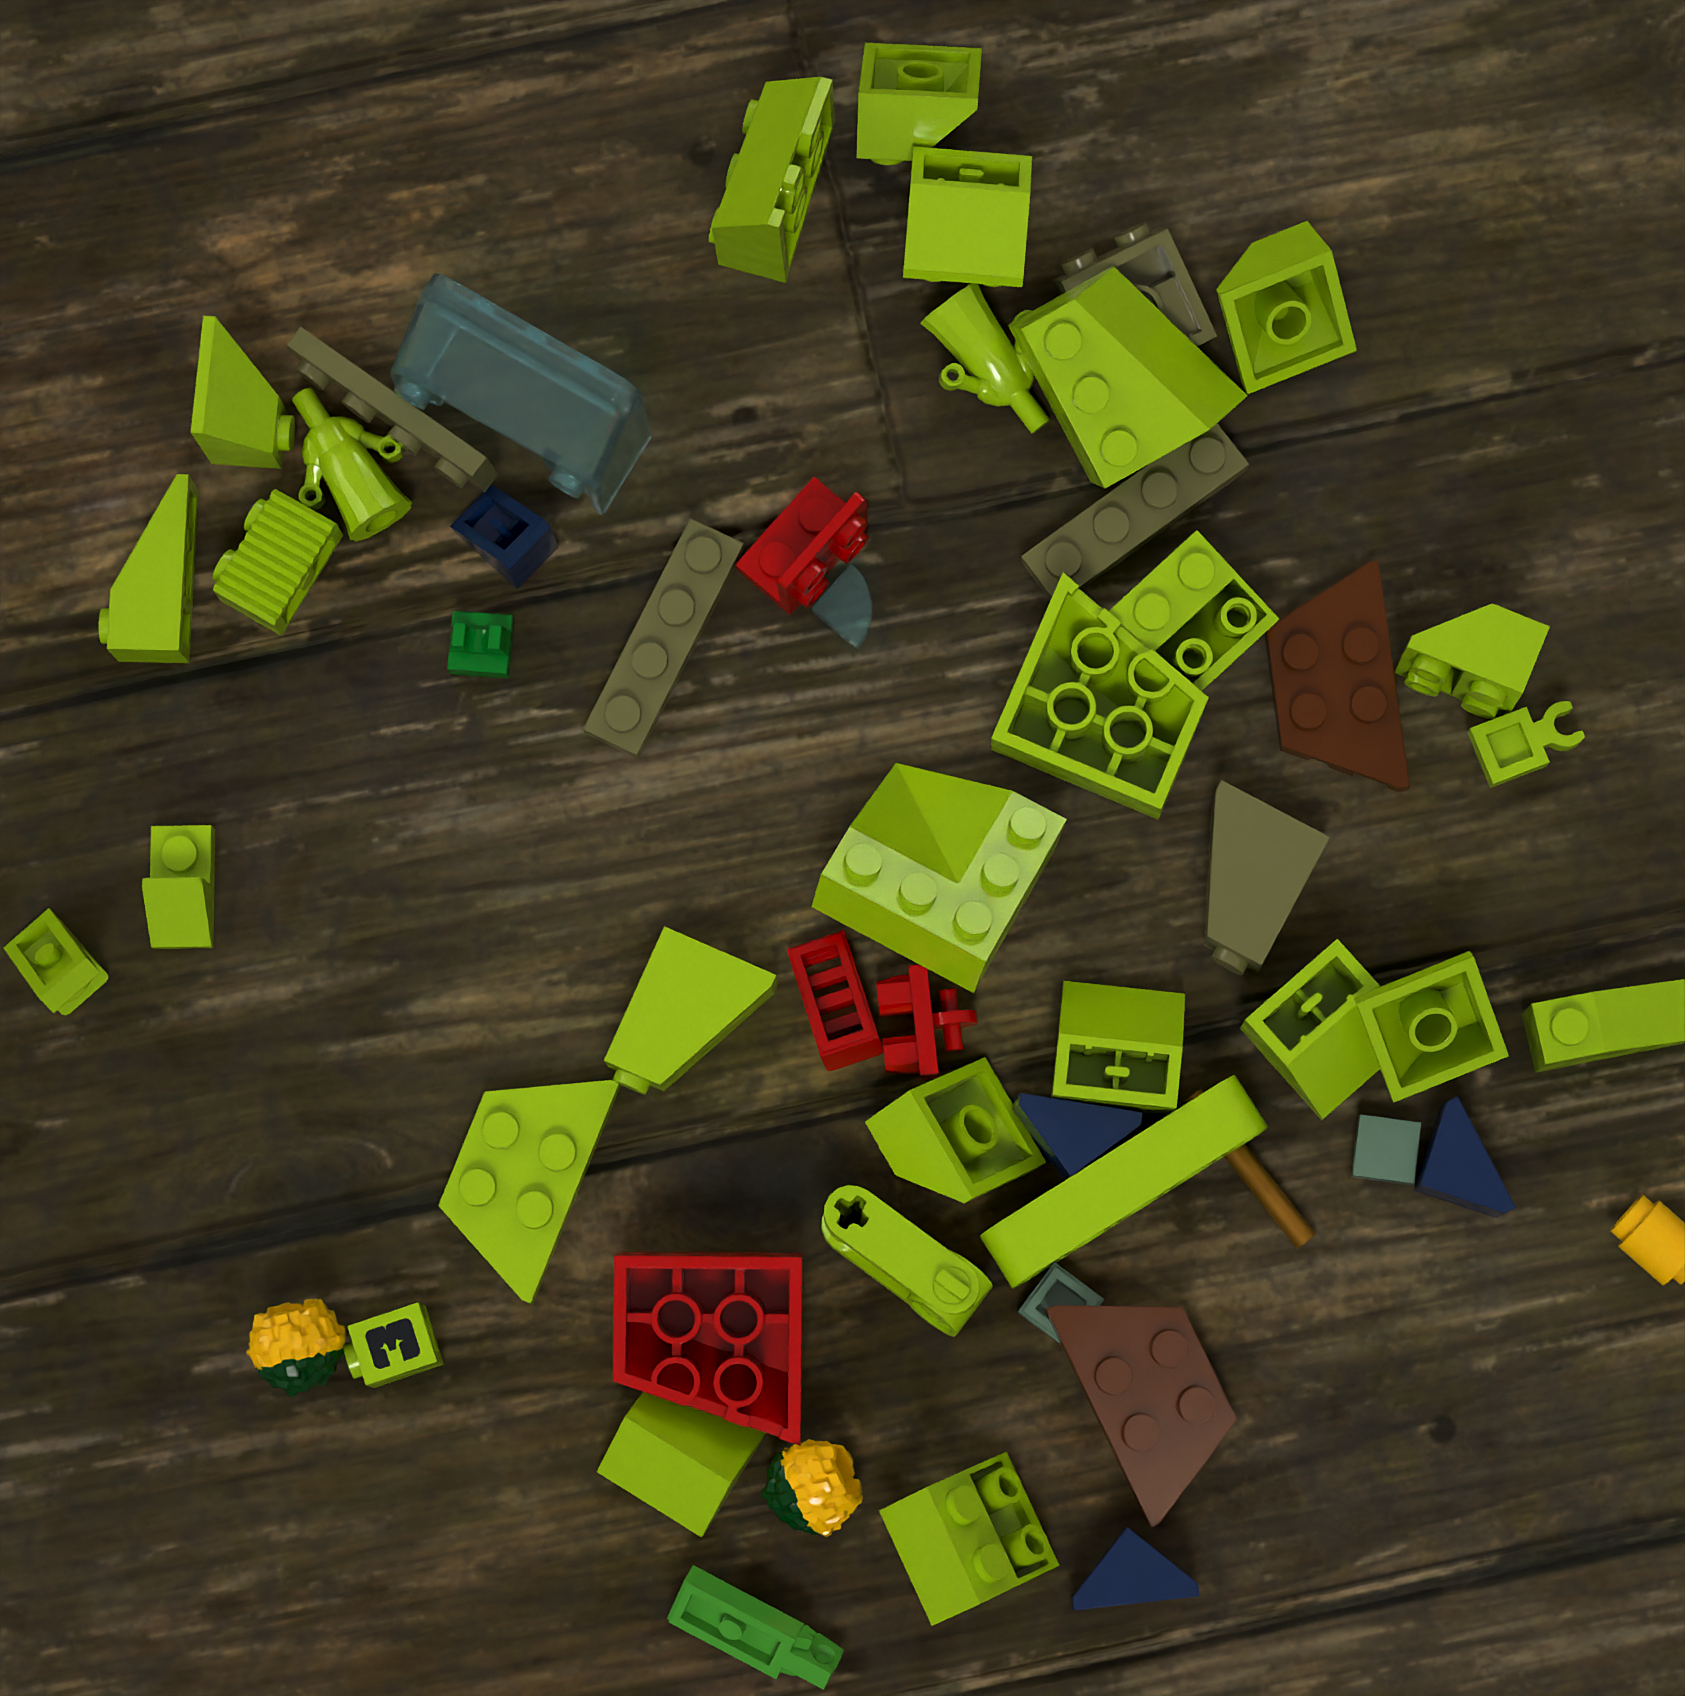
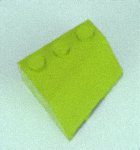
[709,77,836,283]
[1008,266,1248,488]
[991,572,1209,820]

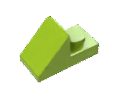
[142,825,215,949]
[3,908,108,1016]

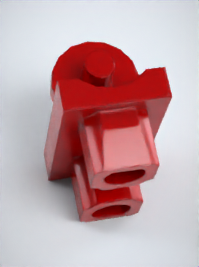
[876,965,978,1082]

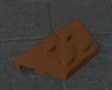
[1264,561,1410,792]
[1044,1305,1237,1527]

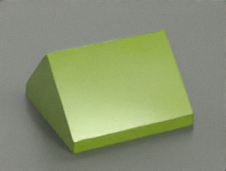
[597,1392,766,1537]

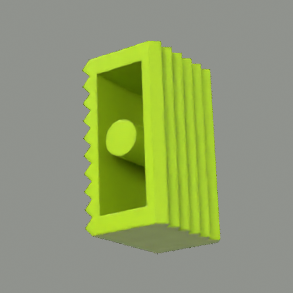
[212,489,343,636]

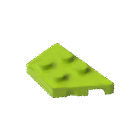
[438,1080,621,1305]

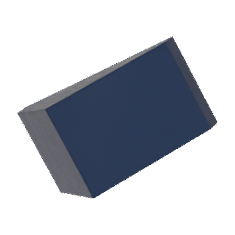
[450,484,558,590]
[1012,1093,1143,1179]
[1414,1097,1516,1218]
[1071,1527,1200,1611]

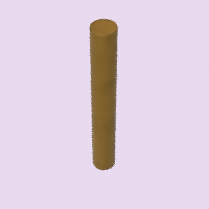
[1182,1089,1316,1249]

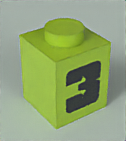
[343,1302,444,1388]

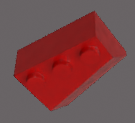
[613,1251,803,1446]

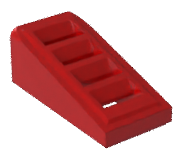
[786,930,884,1071]

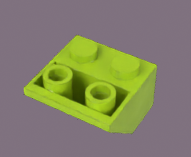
[903,146,1032,287]
[1109,530,1279,691]
[1394,603,1550,719]
[1240,939,1380,1120]
[1051,981,1185,1116]
[879,1451,1060,1626]

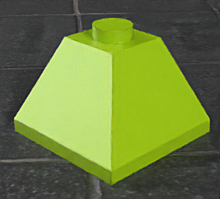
[857,43,982,165]
[1216,221,1357,395]
[191,316,295,469]
[1354,951,1509,1102]
[865,1057,1046,1203]

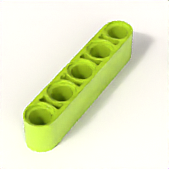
[979,1075,1268,1289]

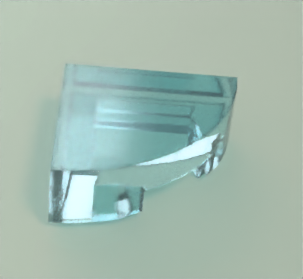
[812,563,872,650]

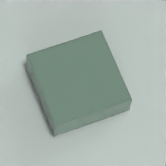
[1351,1114,1421,1185]
[1017,1262,1104,1345]

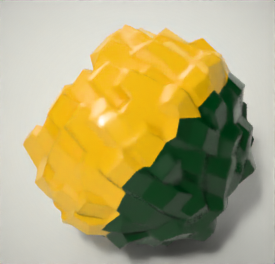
[246,1299,346,1397]
[761,1439,863,1537]

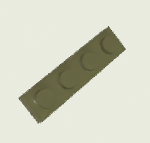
[286,326,499,493]
[1021,423,1249,600]
[583,518,745,760]

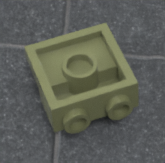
[1052,222,1217,346]

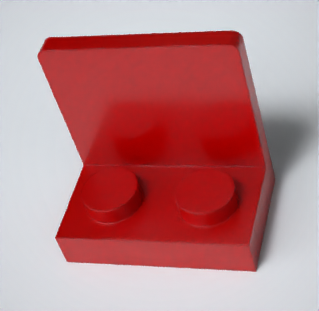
[735,477,869,615]

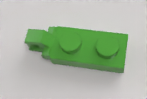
[667,1565,844,1690]

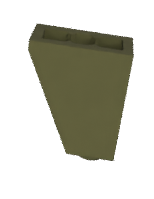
[1203,780,1330,975]

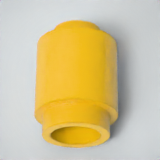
[1610,1194,1685,1286]

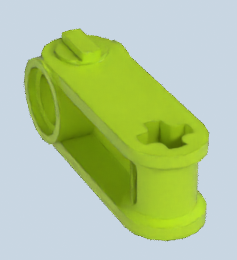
[821,1185,993,1337]

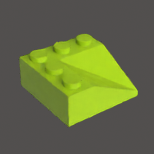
[811,763,1067,993]

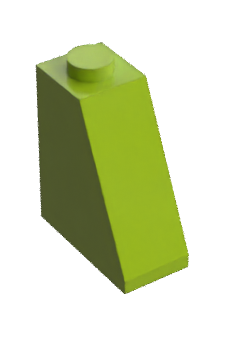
[604,926,779,1095]

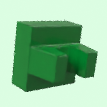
[447,611,515,679]

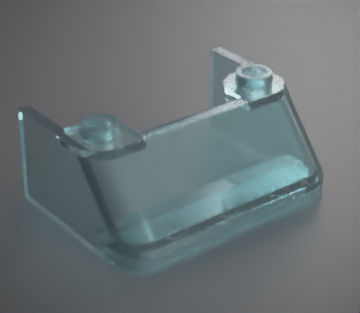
[390,273,652,515]

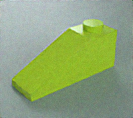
[99,474,199,663]
[1522,979,1685,1073]

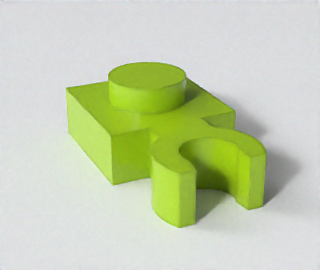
[1467,701,1585,788]

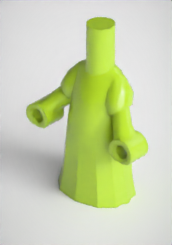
[920,283,1050,434]
[292,388,412,542]

